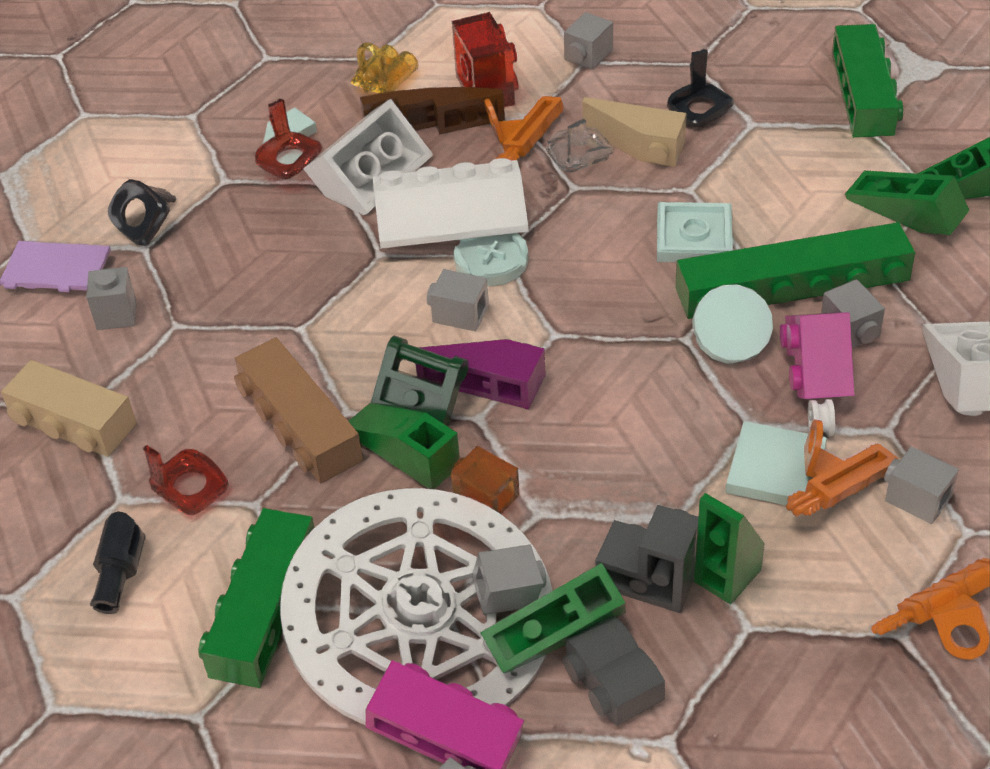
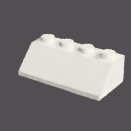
[372,158,529,249]

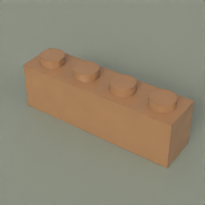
[234,337,363,484]

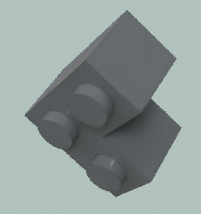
[595,505,698,613]

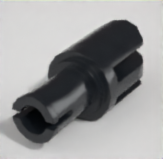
[90,511,146,614]

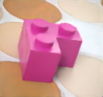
[780,312,854,399]

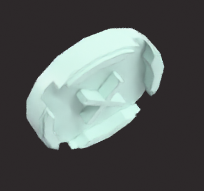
[454,233,529,287]
[692,285,773,364]

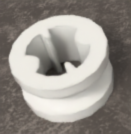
[808,399,835,437]

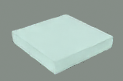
[657,202,733,262]
[725,421,827,505]

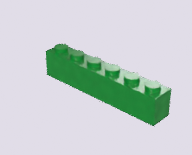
[675,222,916,319]

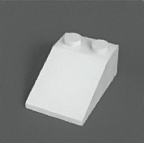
[922,322,990,416]

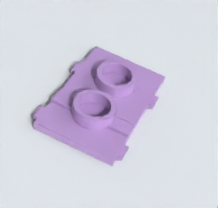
[0,241,111,292]

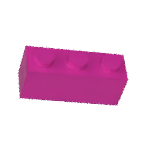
[365,660,524,769]

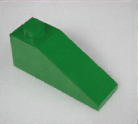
[845,170,970,235]
[694,493,765,605]
[480,563,626,674]

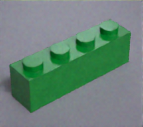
[832,24,903,138]
[198,508,315,688]

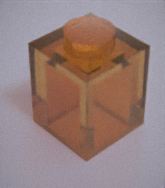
[451,446,520,515]

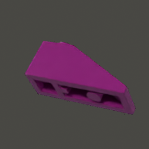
[415,339,546,410]

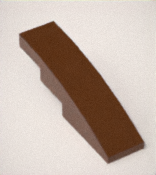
[360,87,505,135]

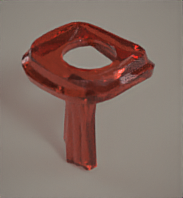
[255,98,323,179]
[143,445,229,515]

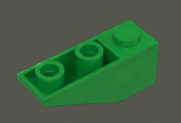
[917,137,990,199]
[348,403,461,489]

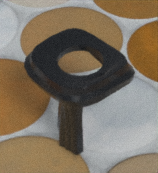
[667,49,734,128]
[108,179,176,246]

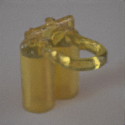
[351,42,419,94]

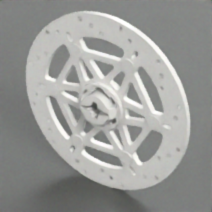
[281,488,553,725]

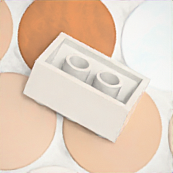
[303,99,433,215]

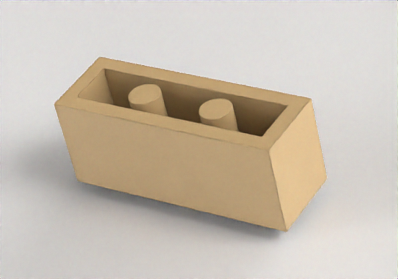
[1,360,137,457]

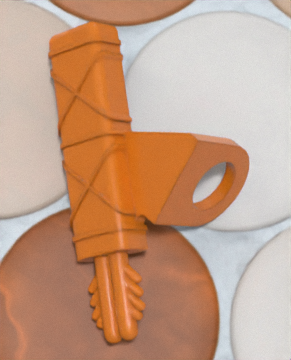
[484,96,564,161]
[786,419,898,516]
[871,558,990,660]

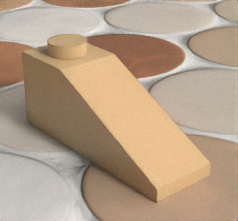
[582,97,687,167]

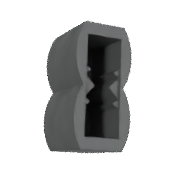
[563,615,665,726]

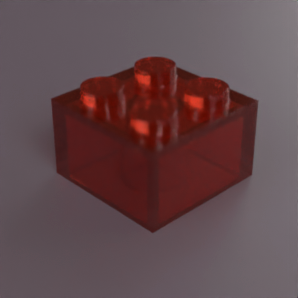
[451,12,519,107]

